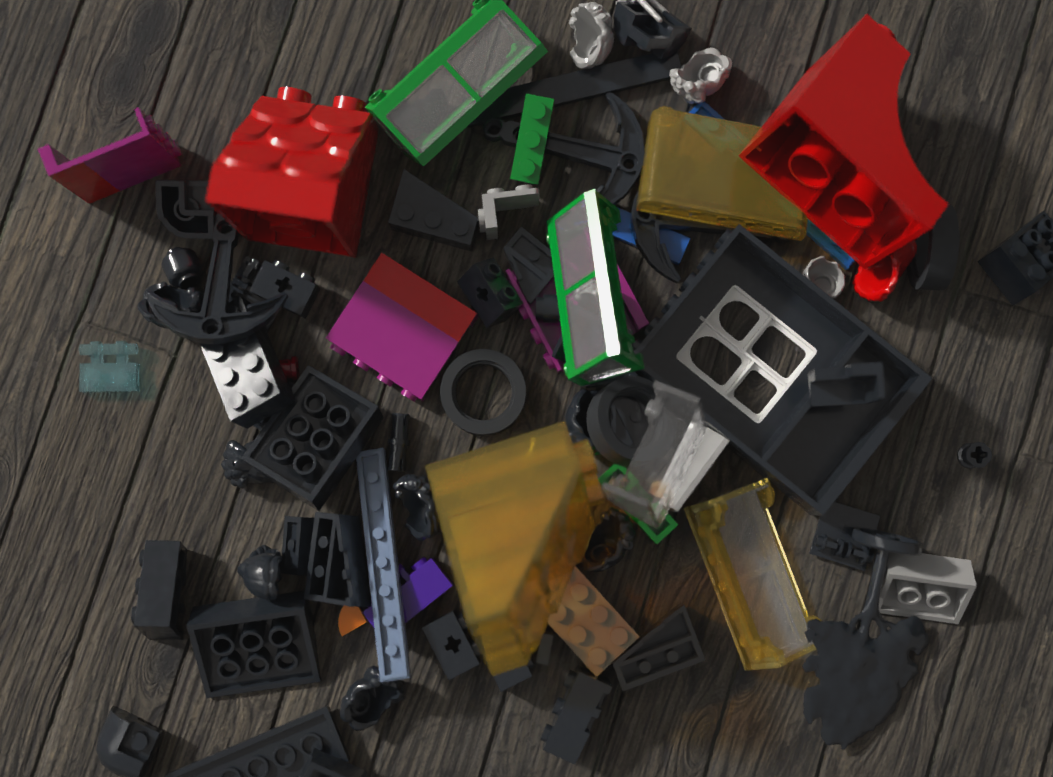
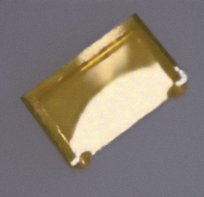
[636,106,808,241]

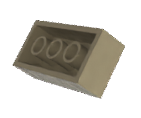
[517,549,639,677]

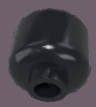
[161,247,204,290]

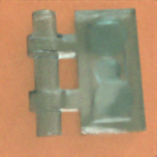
[79,341,139,393]

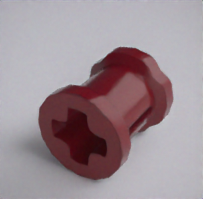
[279,356,299,381]

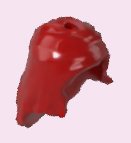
[853,240,917,302]

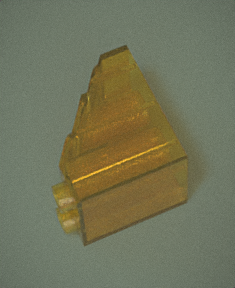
[425,421,605,676]

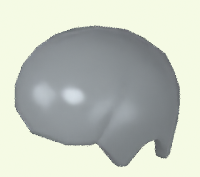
[803,256,845,299]

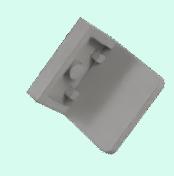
[478,185,540,240]

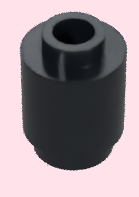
[536,294,576,323]

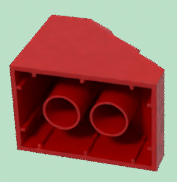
[206,87,379,258]

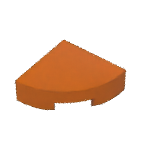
[338,606,368,636]

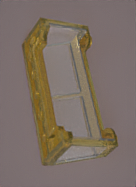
[684,478,822,670]

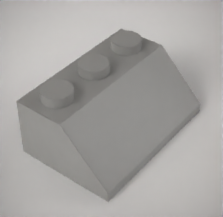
[644,422,729,512]
[879,552,976,624]

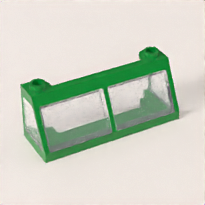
[365,0,548,167]
[546,189,644,386]

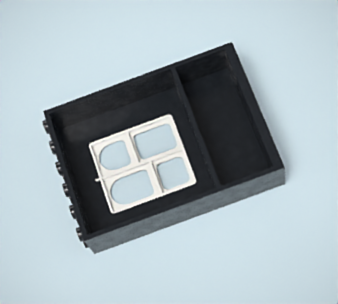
[632,224,932,515]

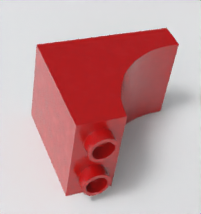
[738,14,948,269]

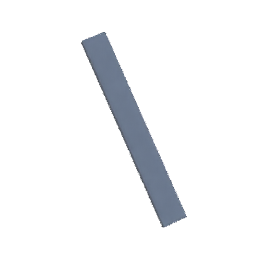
[356,448,411,683]

